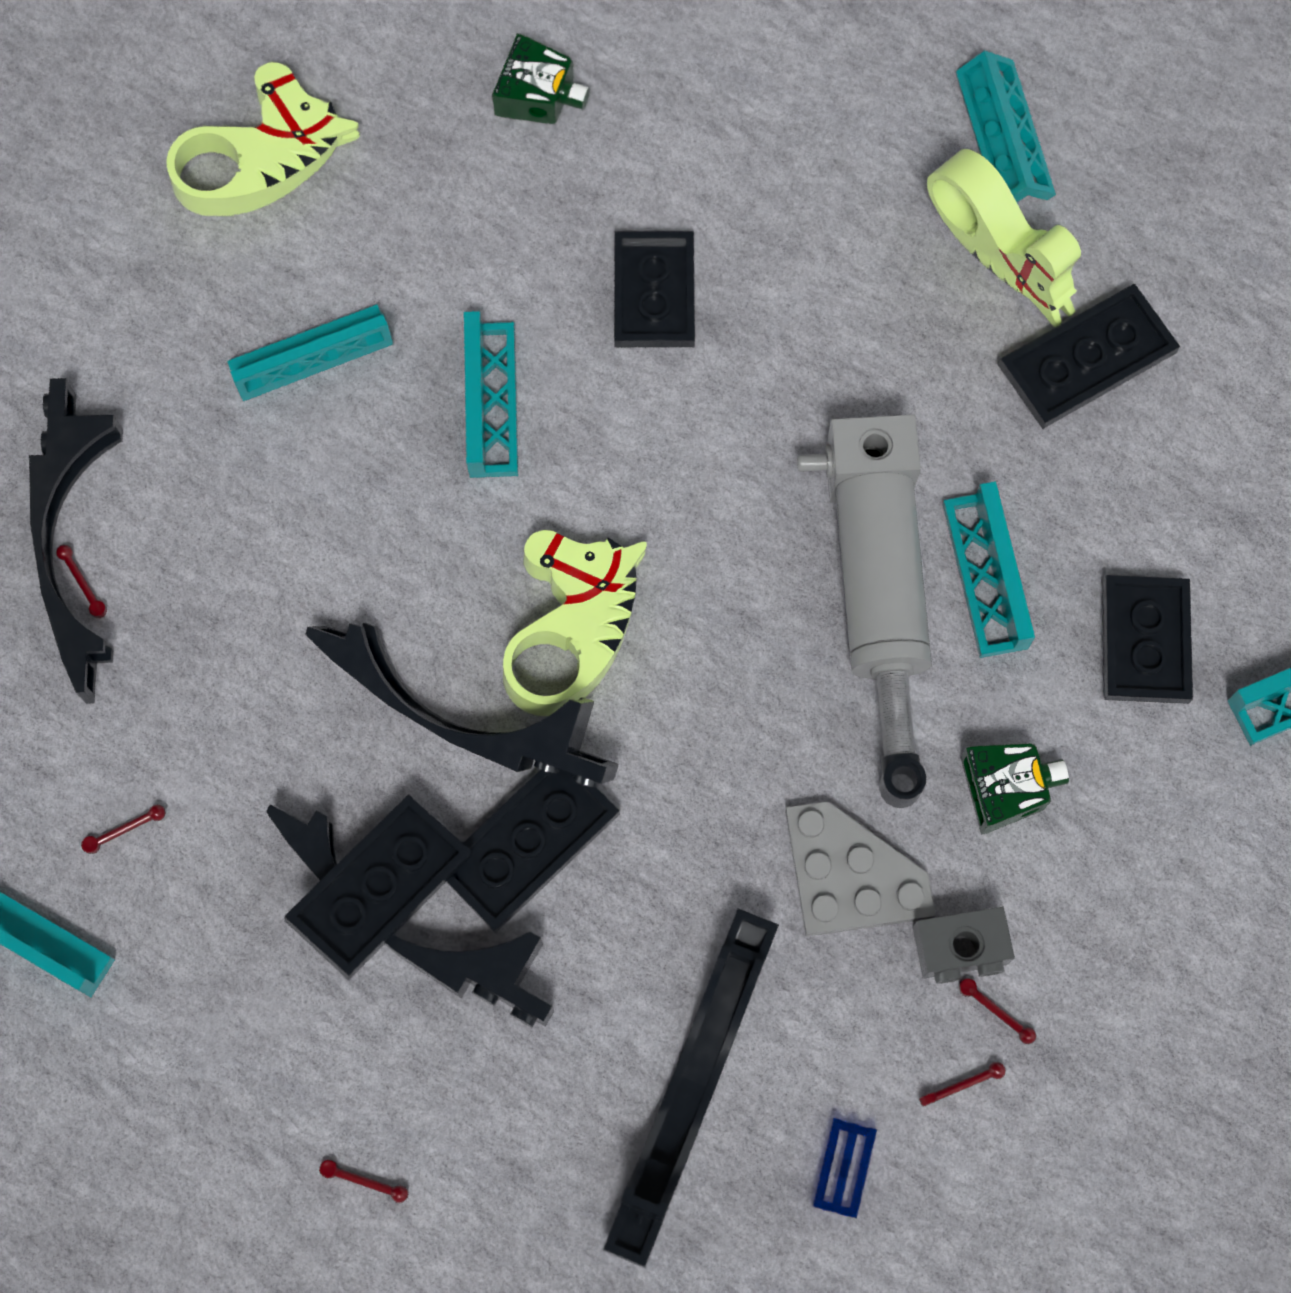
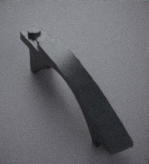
[29,378,123,704]
[305,623,619,788]
[266,804,554,1028]
[603,908,779,1268]

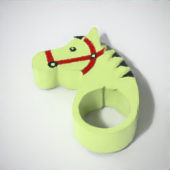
[167,62,359,216]
[927,149,1081,328]
[503,530,647,716]

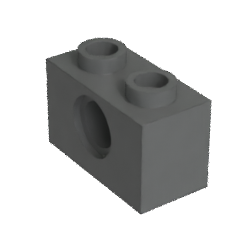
[913,906,1015,984]

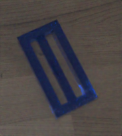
[812,1118,877,1219]

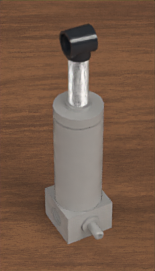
[797,414,932,808]

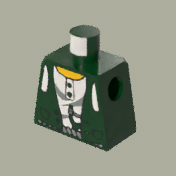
[492,33,590,124]
[960,743,1069,835]

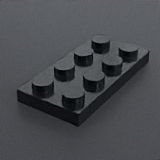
[998,283,1180,429]
[446,769,620,934]
[284,794,472,981]

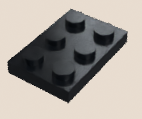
[614,231,695,348]
[1103,575,1193,704]

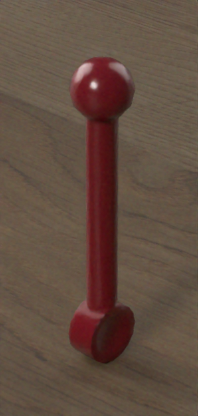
[56,544,107,618]
[81,804,166,854]
[959,978,1036,1044]
[919,1062,1006,1107]
[319,1160,408,1203]

